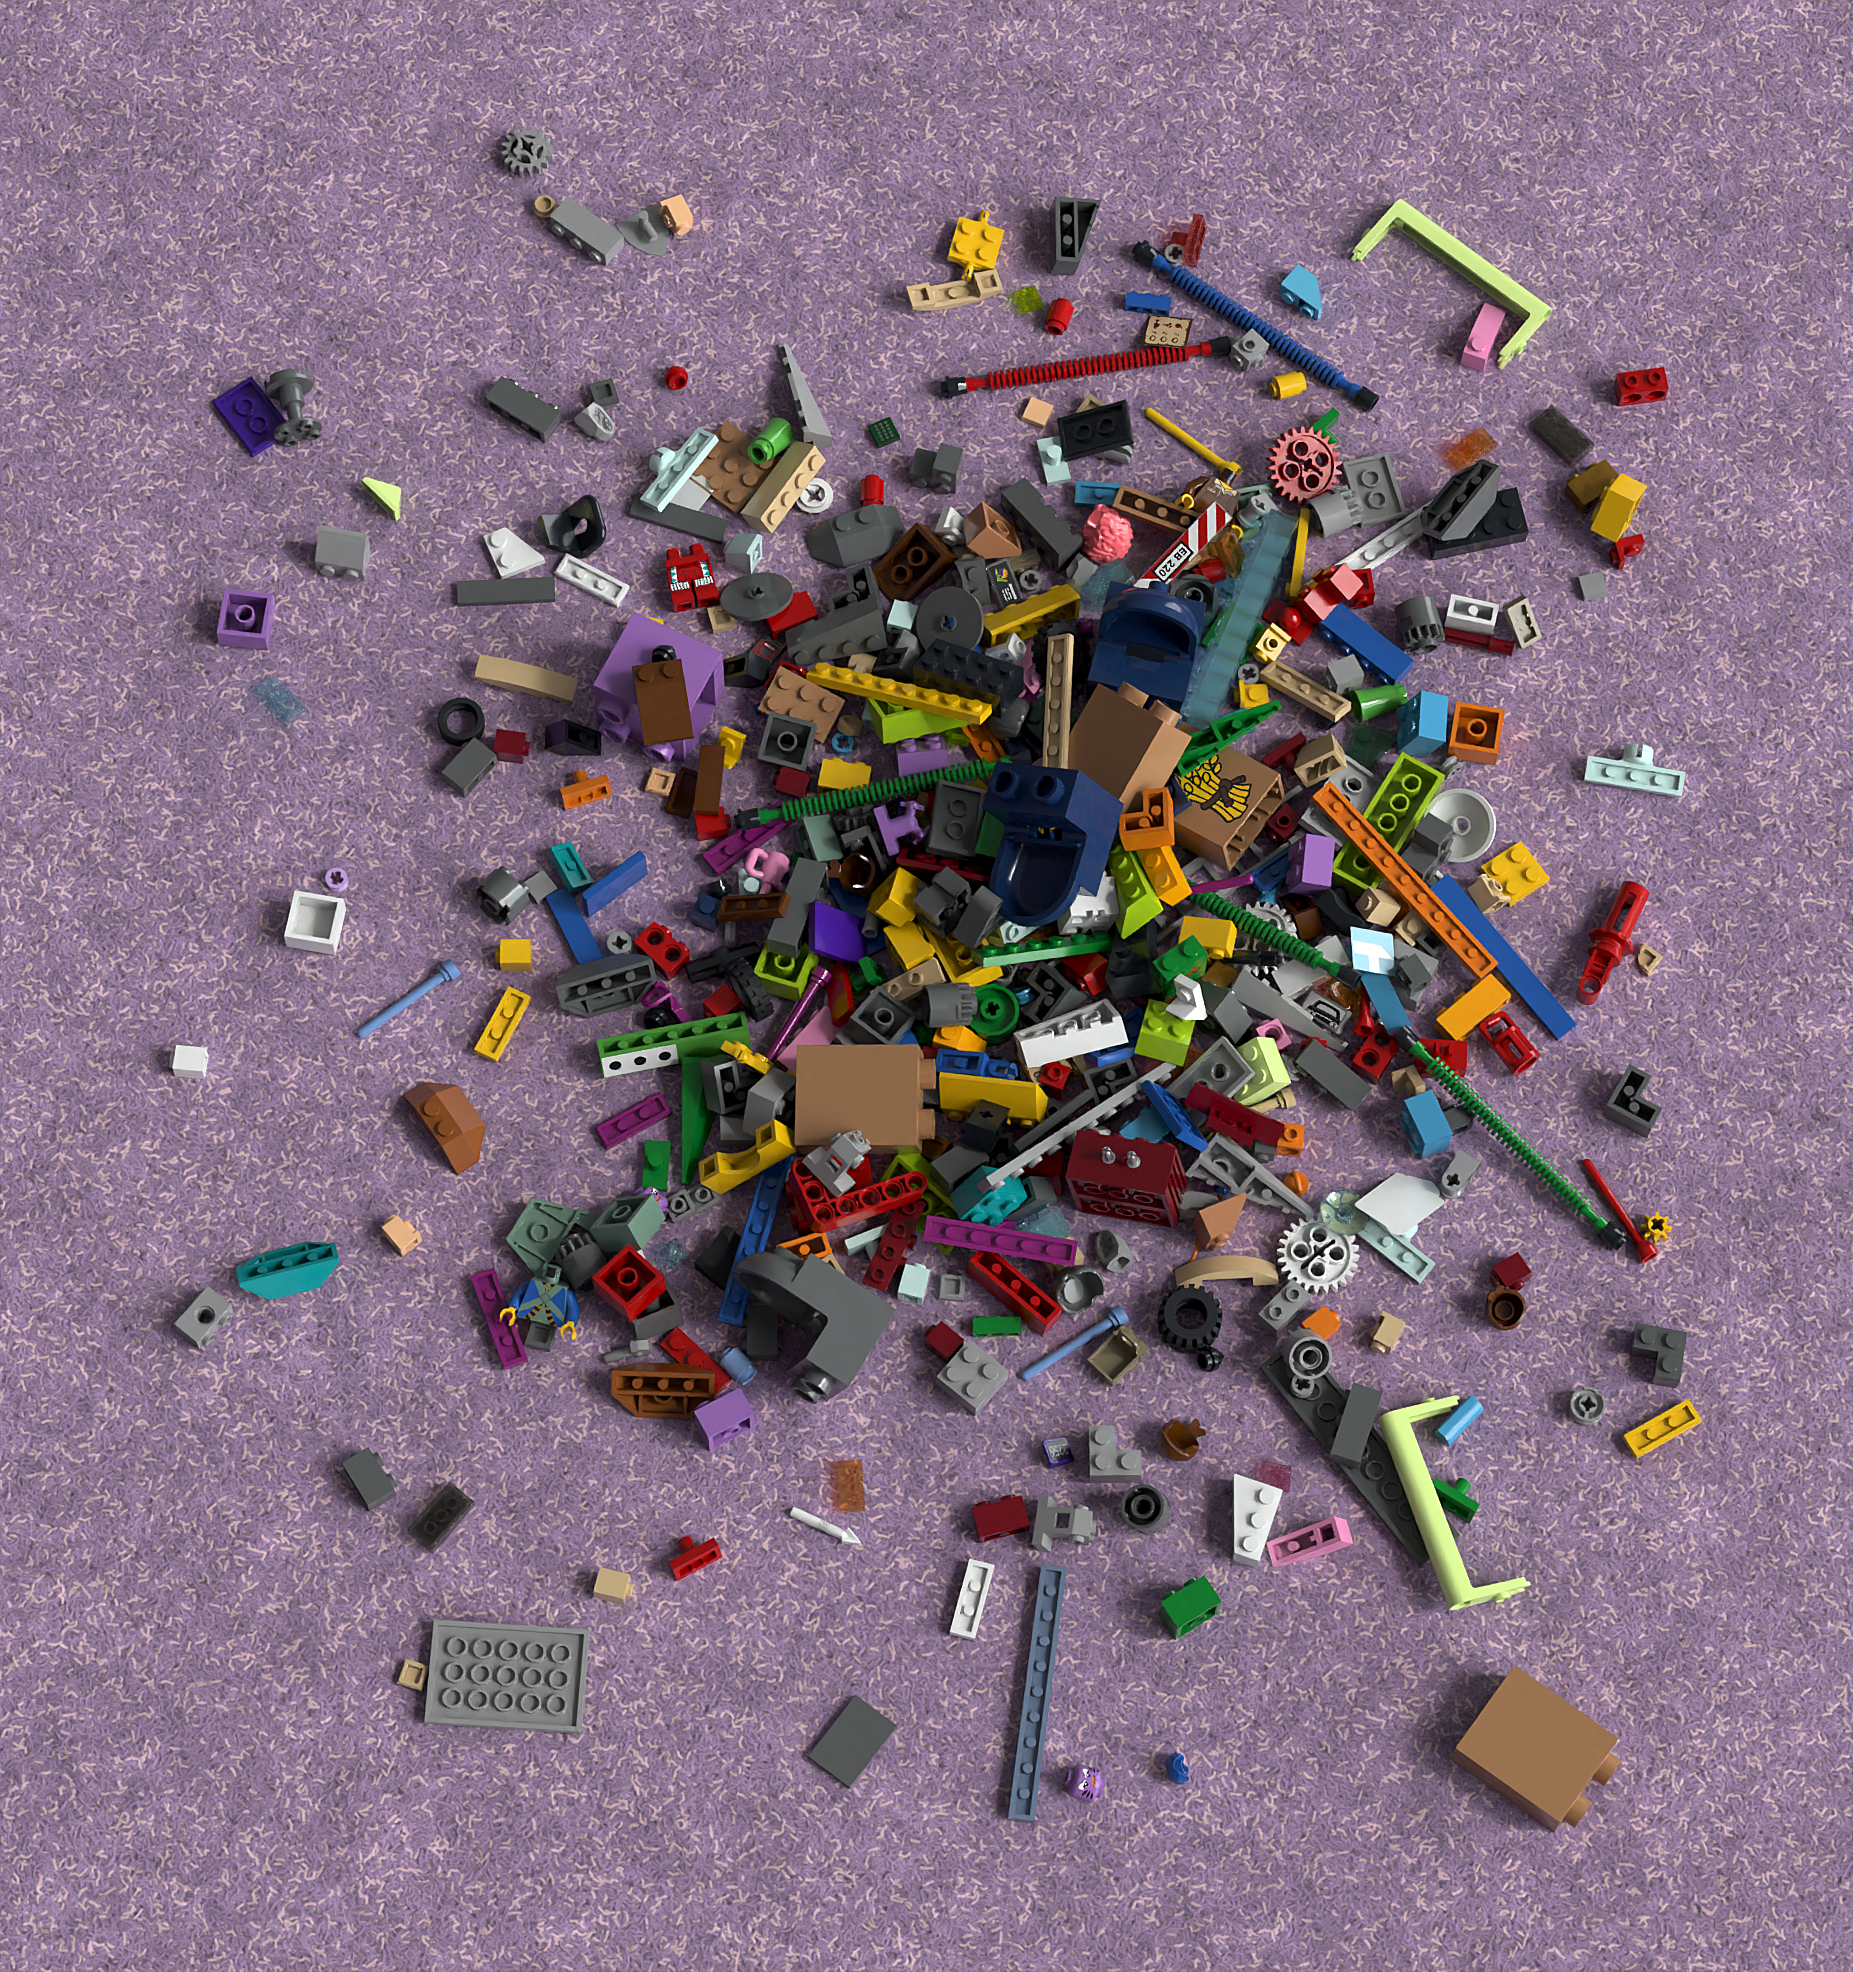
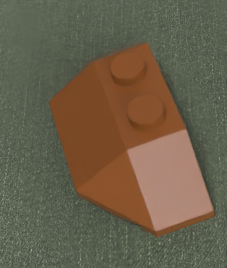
[403,1082,486,1175]
[611,1362,715,1419]

